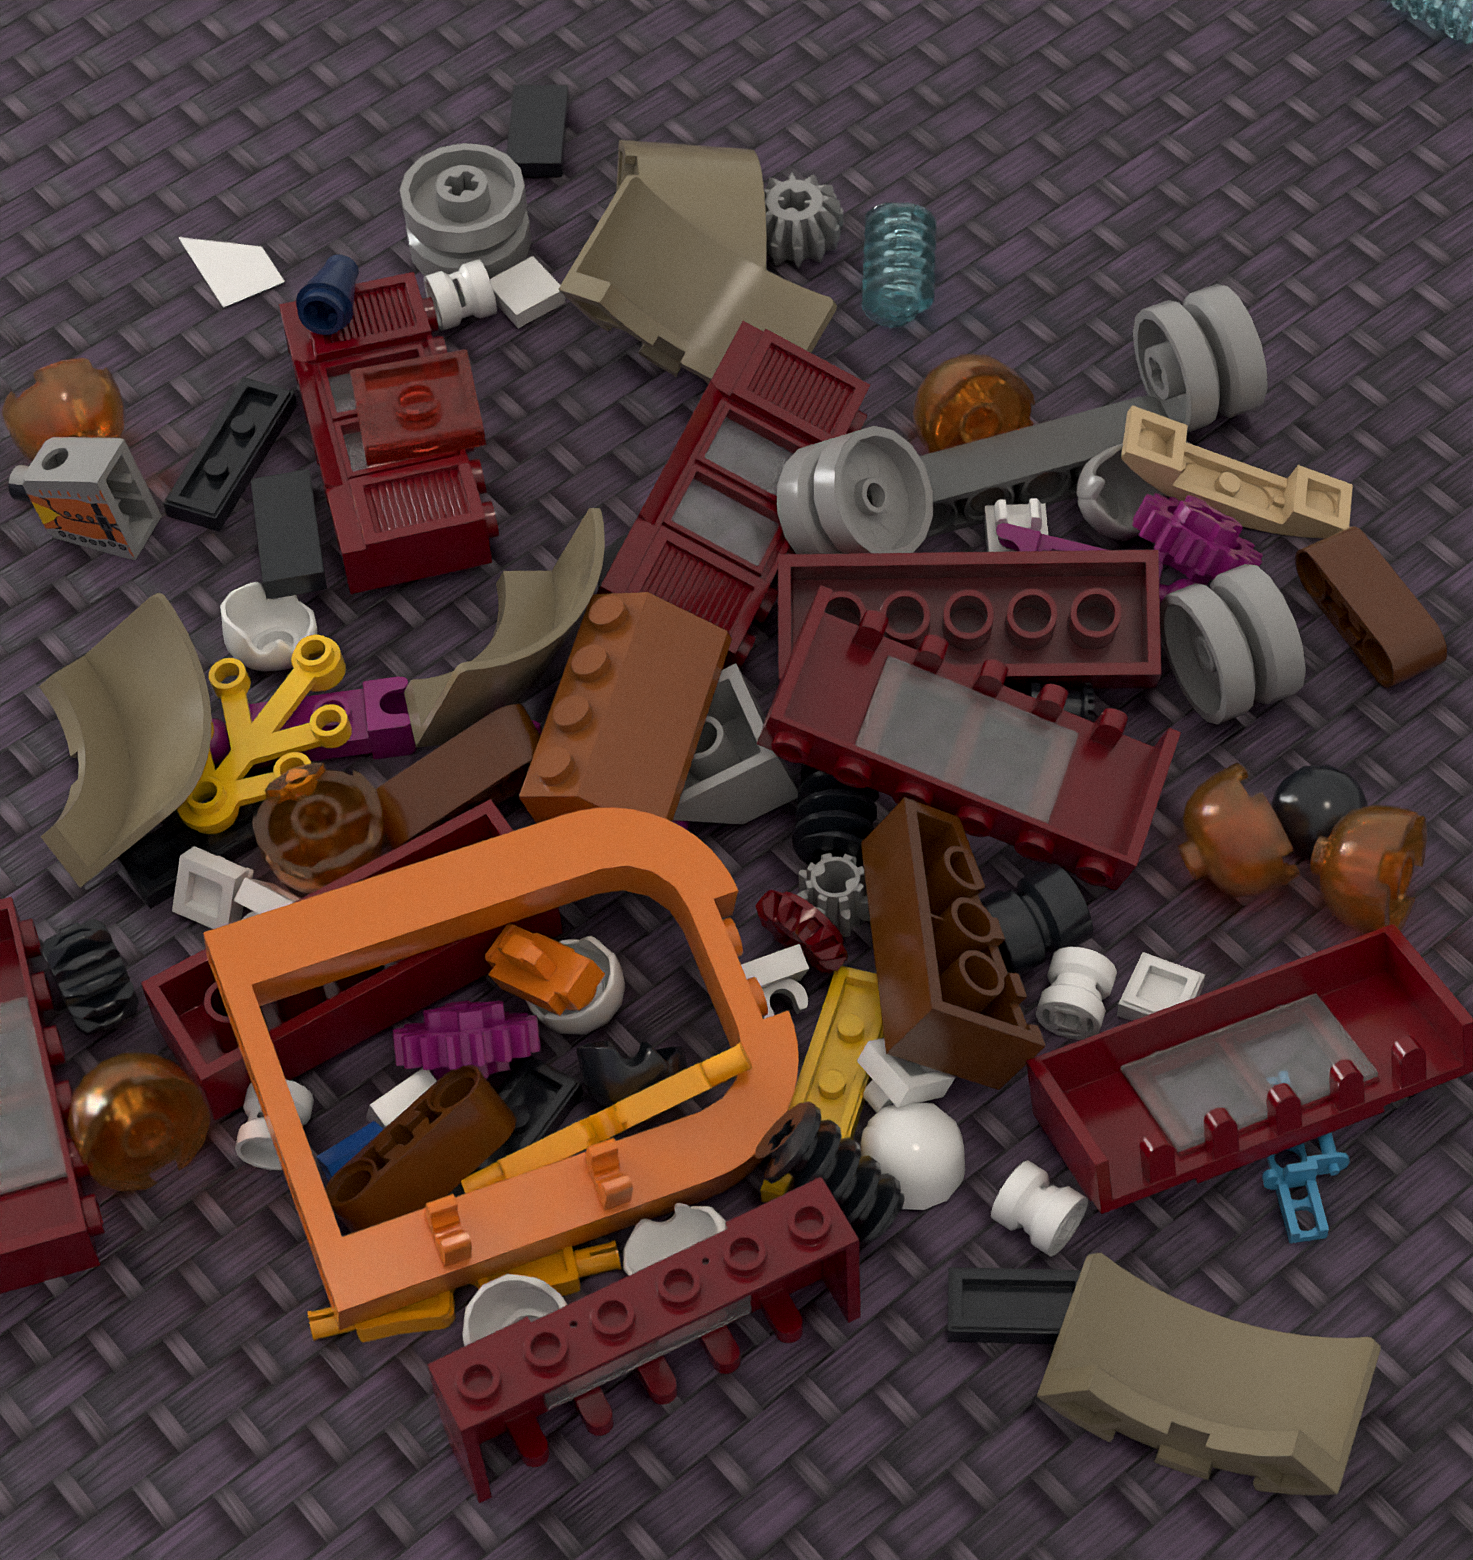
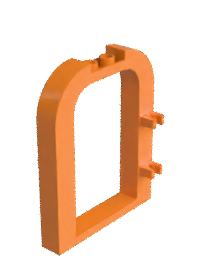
[203,808,799,1330]

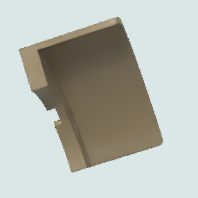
[616,140,766,270]
[558,175,837,384]
[404,508,605,747]
[39,593,212,888]
[1037,1253,1381,1495]

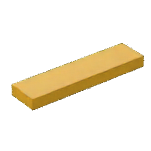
[761,966,884,1203]

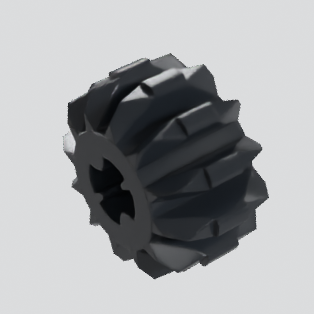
[43,918,139,1035]

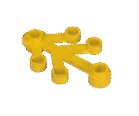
[177,634,352,834]

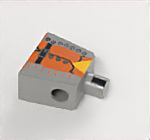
[9,437,162,560]

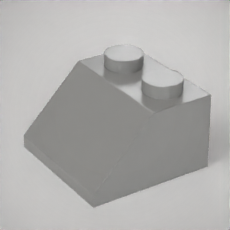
[673,663,798,824]

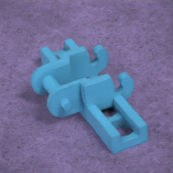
[1254,1073,1350,1243]

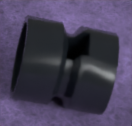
[980,863,1093,976]

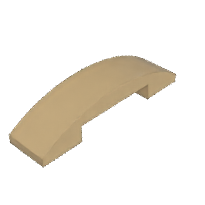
[1121,405,1353,538]

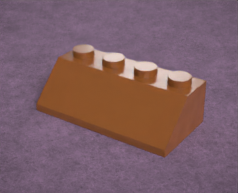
[519,592,732,824]

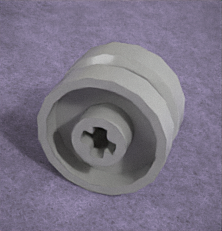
[400,143,532,279]
[1133,284,1268,433]
[777,426,933,554]
[1160,564,1306,725]

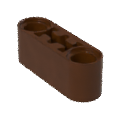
[1295,526,1447,688]
[368,704,540,850]
[325,1065,516,1233]

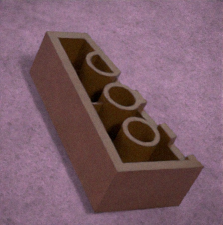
[861,797,1046,1090]

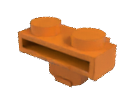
[485,923,605,1016]

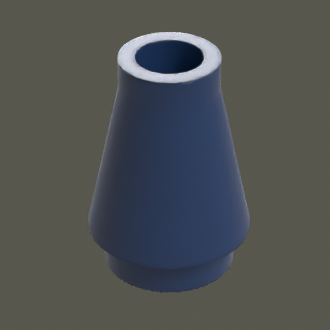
[296,254,359,335]

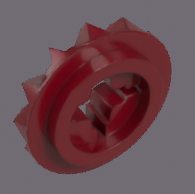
[755,890,848,974]

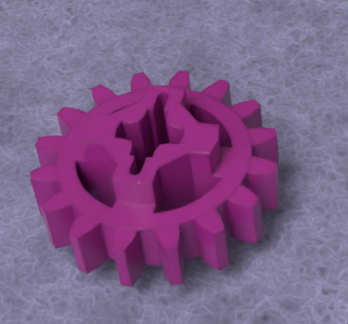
[1132,493,1263,585]
[392,1000,541,1080]

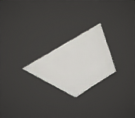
[178,237,285,308]

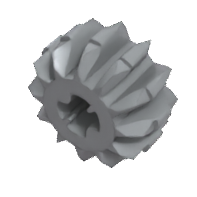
[764,172,844,268]

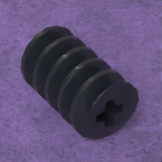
[792,764,880,869]
[755,1101,905,1252]

